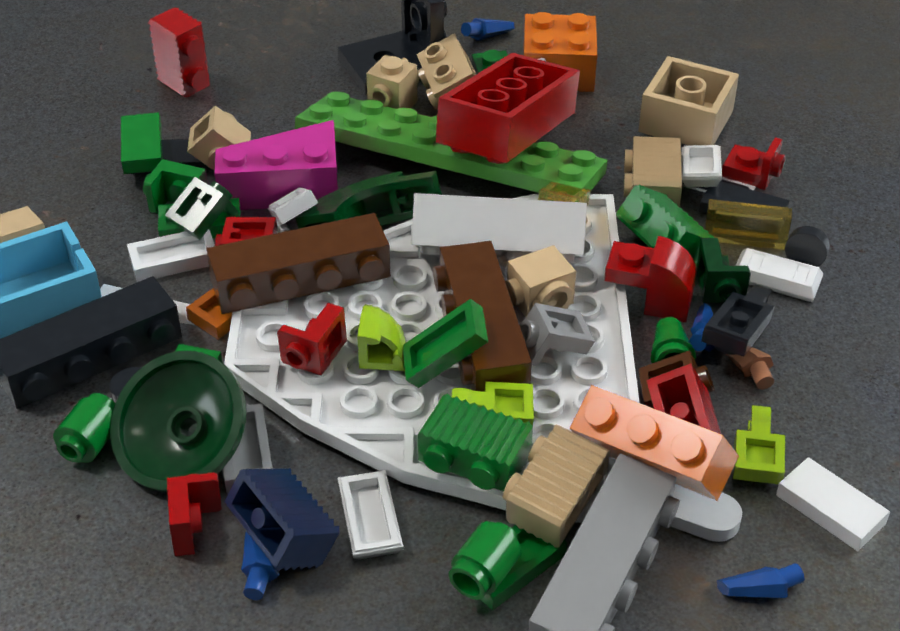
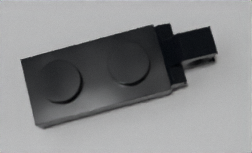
[701,284,775,357]

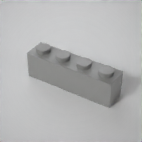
[529,453,680,631]

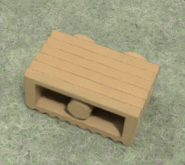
[623,136,682,207]
[503,424,610,547]

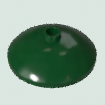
[110,351,246,492]

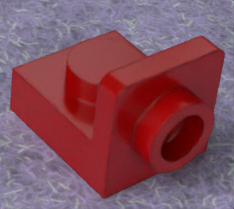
[722,137,786,190]
[215,217,278,246]
[277,303,347,375]
[167,472,222,557]

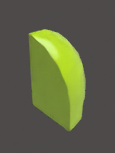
[357,304,406,371]

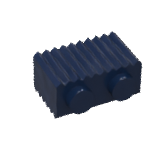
[224,468,340,571]

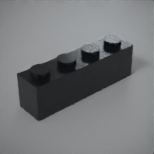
[0,276,182,409]

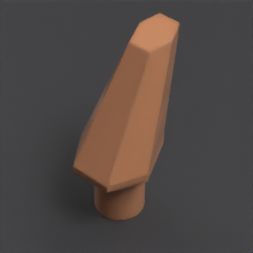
[726,347,774,390]

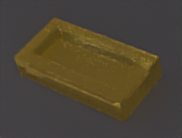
[704,199,792,250]

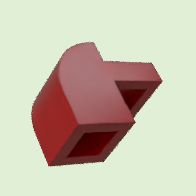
[604,236,696,323]

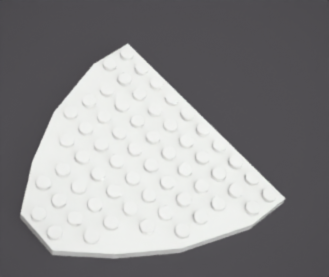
[224,194,640,522]

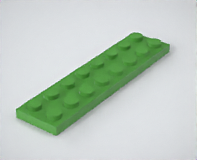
[295,92,608,202]

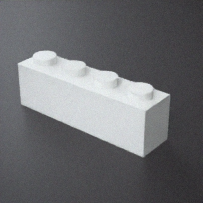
[411,193,587,263]

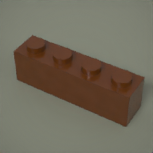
[206,213,391,314]
[433,241,532,392]

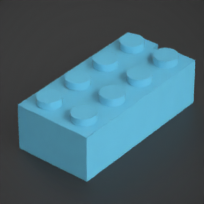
[0,221,102,339]

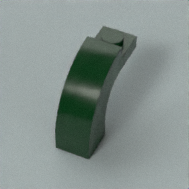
[295,171,442,229]

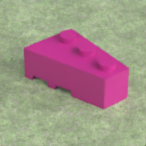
[214,120,338,210]

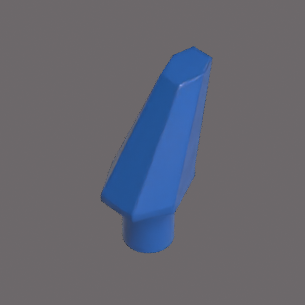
[461,18,515,41]
[690,303,715,352]
[241,532,280,600]
[717,563,805,599]

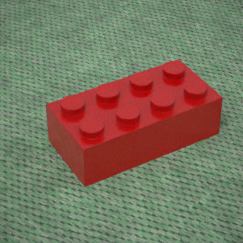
[436,53,580,164]

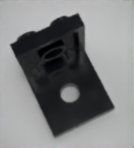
[338,0,447,96]

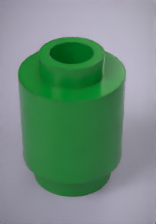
[53,393,116,463]
[448,521,522,600]

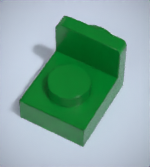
[143,159,208,214]

